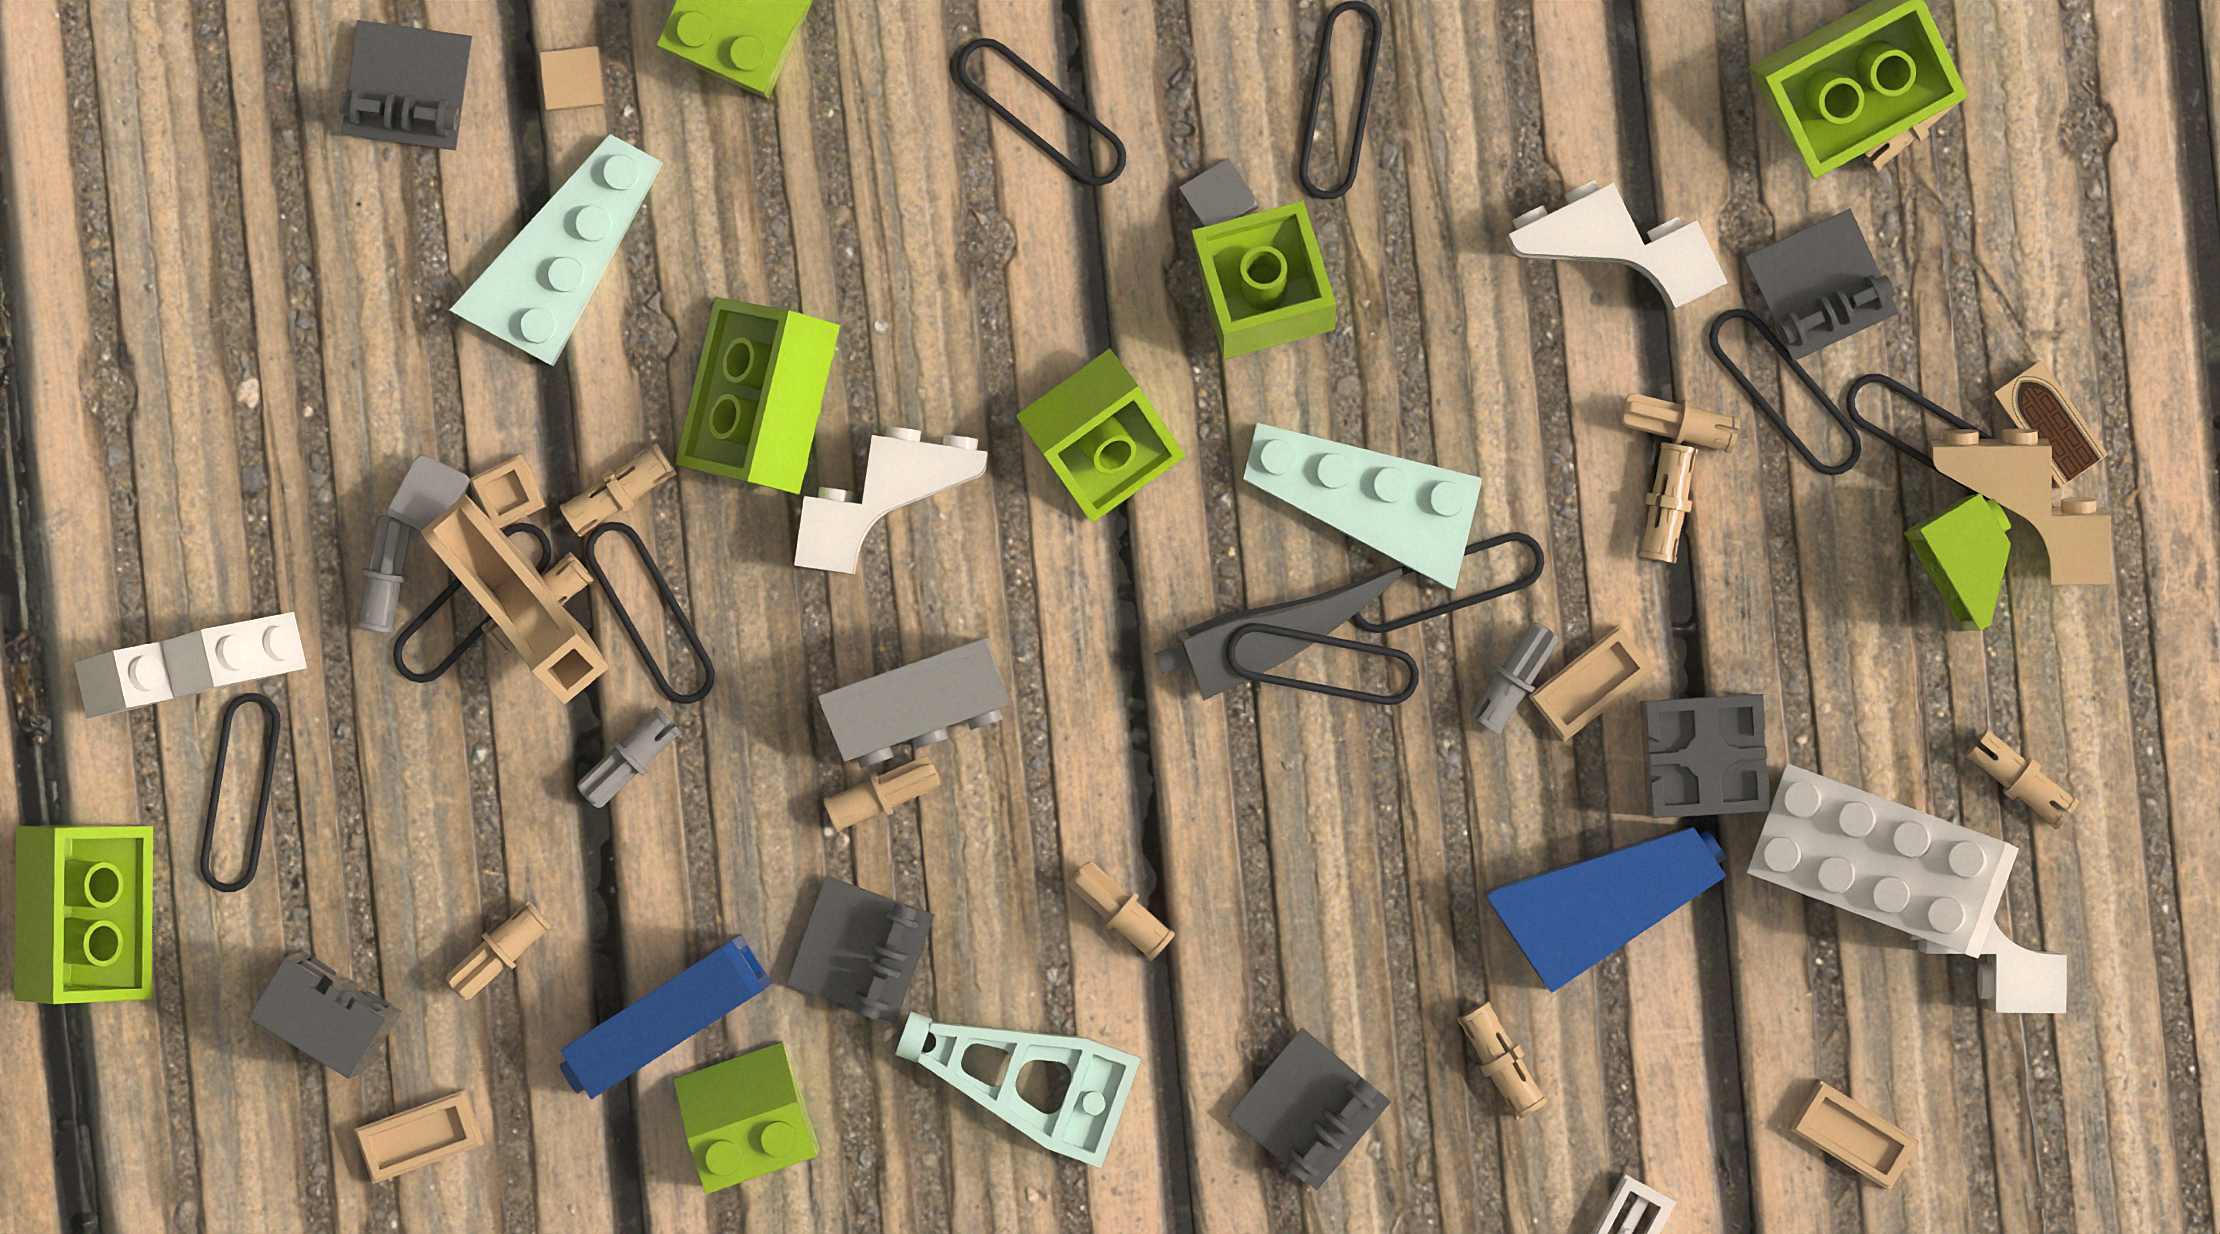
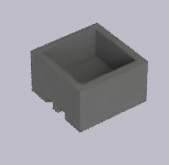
[1640,694,1771,818]
[248,951,402,1079]

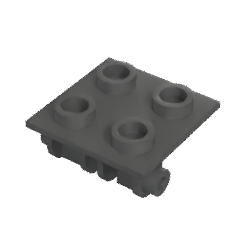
[339,20,472,151]
[1745,208,1899,362]
[787,875,935,1023]
[1228,1027,1391,1190]

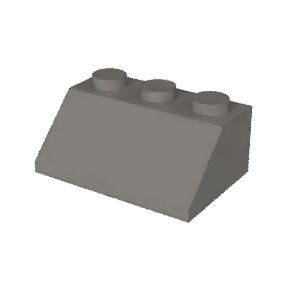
[818,638,1011,768]

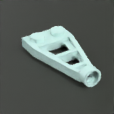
[895,1011,1141,1168]

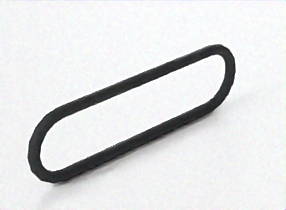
[1299,1,1382,200]
[957,38,1126,186]
[1709,309,1862,475]
[1846,373,1999,504]
[393,522,552,683]
[586,522,715,704]
[1352,532,1545,633]
[1226,623,1419,705]
[200,693,281,892]

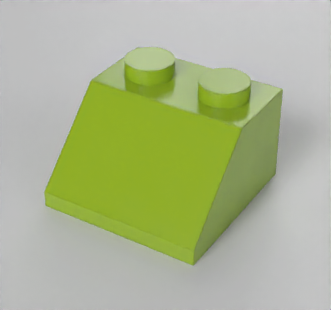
[657,0,813,100]
[1191,200,1336,360]
[1015,348,1186,523]
[1903,493,2011,632]
[673,1041,821,1194]

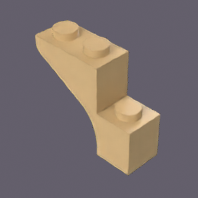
[1930,429,2111,585]
[420,494,609,705]

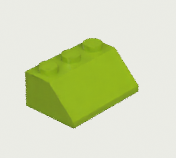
[1749,0,1969,179]
[675,297,840,494]
[14,825,153,1004]

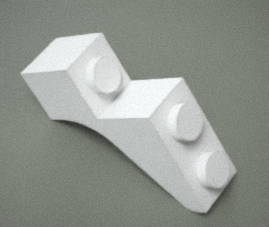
[1505,180,1728,312]
[794,426,989,574]
[74,612,307,719]
[1909,919,2067,1013]

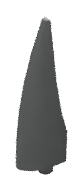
[1154,567,1403,701]

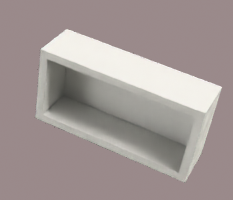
[1747,763,2019,959]

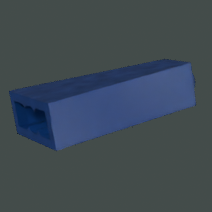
[1483,826,1727,993]
[559,935,772,1099]

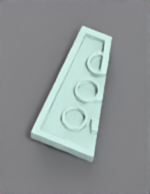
[450,134,663,366]
[1243,423,1483,592]

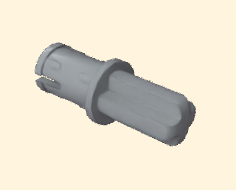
[357,515,412,633]
[1469,622,1559,734]
[577,706,682,808]

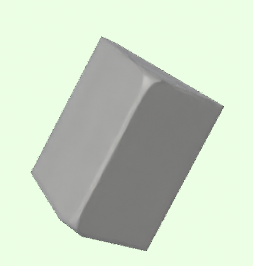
[1179,157,1259,227]
[387,455,469,531]

